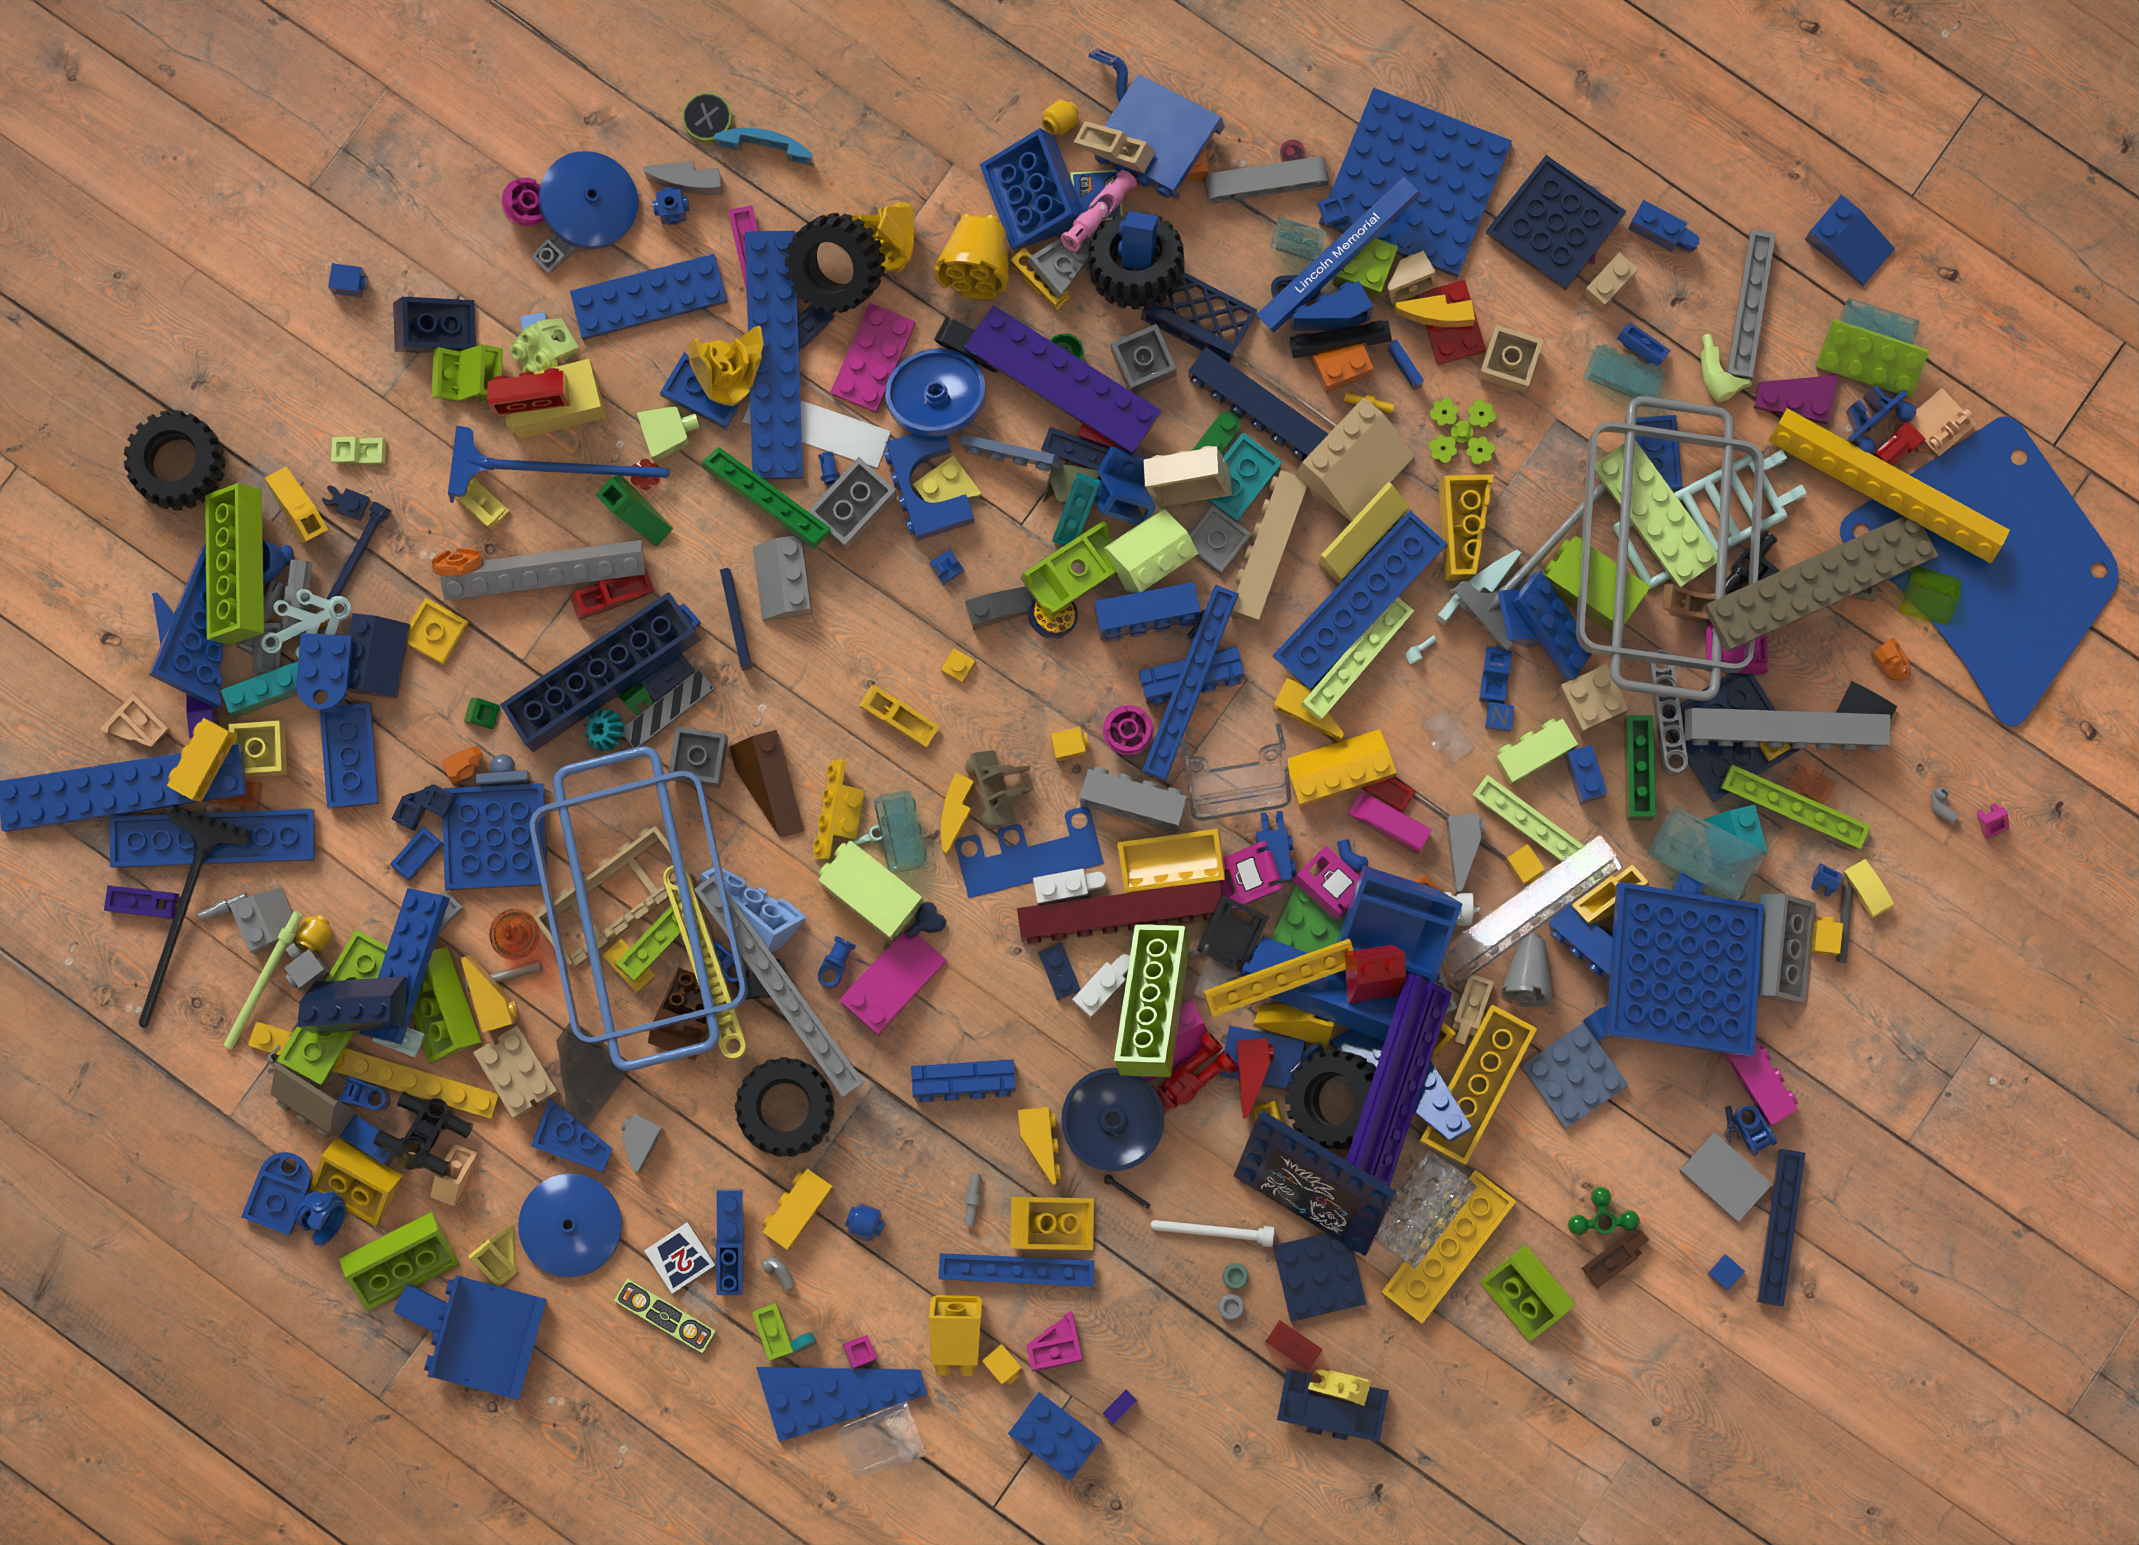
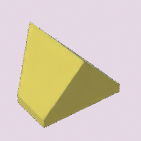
[469,1225,518,1287]

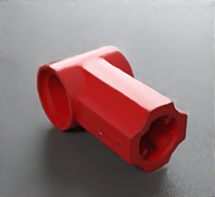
[1873,421,1926,466]

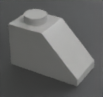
[621,1113,664,1175]

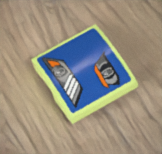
[1070,170,1123,220]

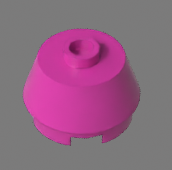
[502,178,543,226]
[1103,705,1154,755]

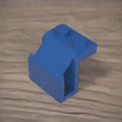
[1094,446,1156,525]

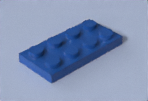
[1512,570,1592,681]
[320,703,379,809]

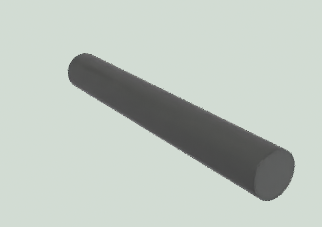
[1837,886,1853,963]

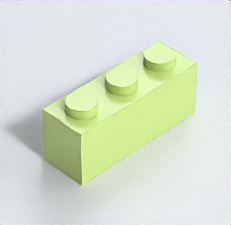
[1495,718,1578,785]

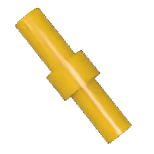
[1344,392,1395,414]

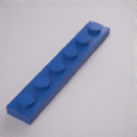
[939,1253,1095,1287]

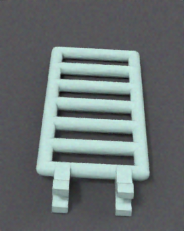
[1613,449,1806,589]

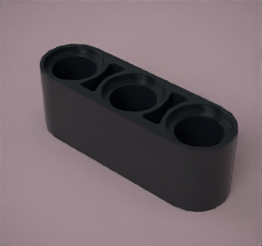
[934,317,998,373]

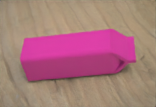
[1348,792,1432,854]

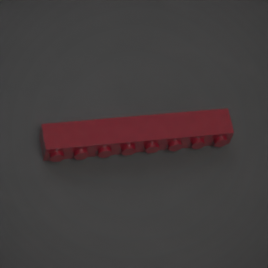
[1017,881,1221,944]

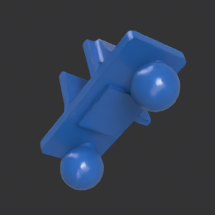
[1846,386,1916,455]

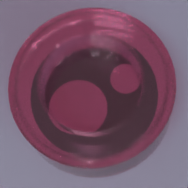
[1280,139,1305,162]

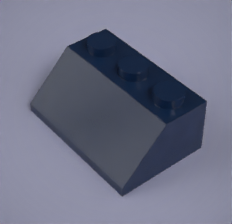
[348,613,410,698]

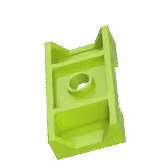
[1020,521,1118,619]

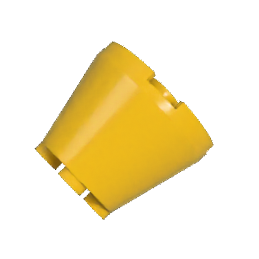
[933,214,1009,300]

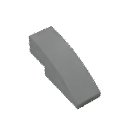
[643,161,723,195]

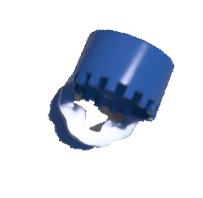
[818,936,856,989]

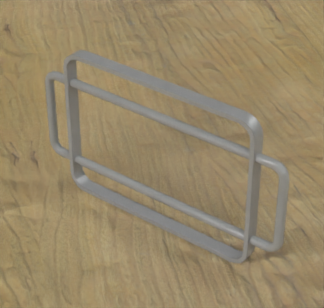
[1576,396,1764,701]

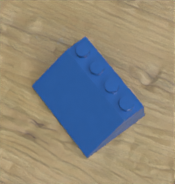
[980,128,1083,250]

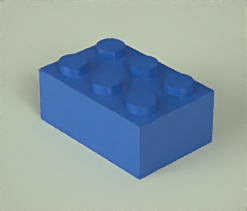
[1008,1392,1101,1481]

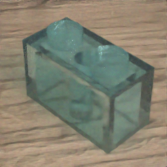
[1271,217,1327,261]

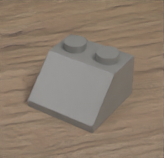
[229,888,299,955]

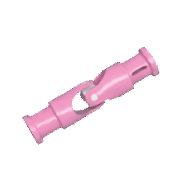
[1060,170,1137,252]

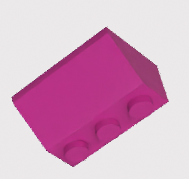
[1143,1000,1207,1082]

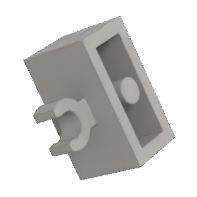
[284,943,330,992]

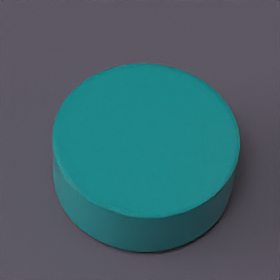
[790,1332,817,1353]

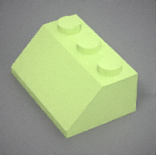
[1104,509,1198,593]

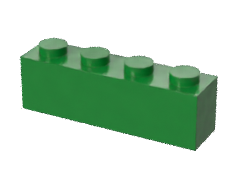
[1624,715,1655,821]

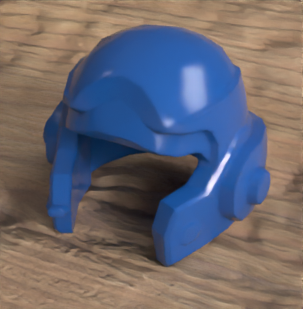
[294,1191,346,1246]

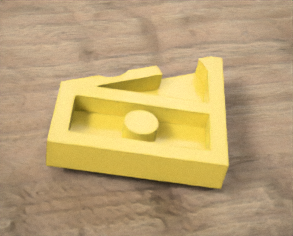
[913,456,982,503]

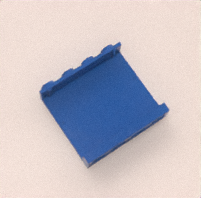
[424,1275,547,1400]

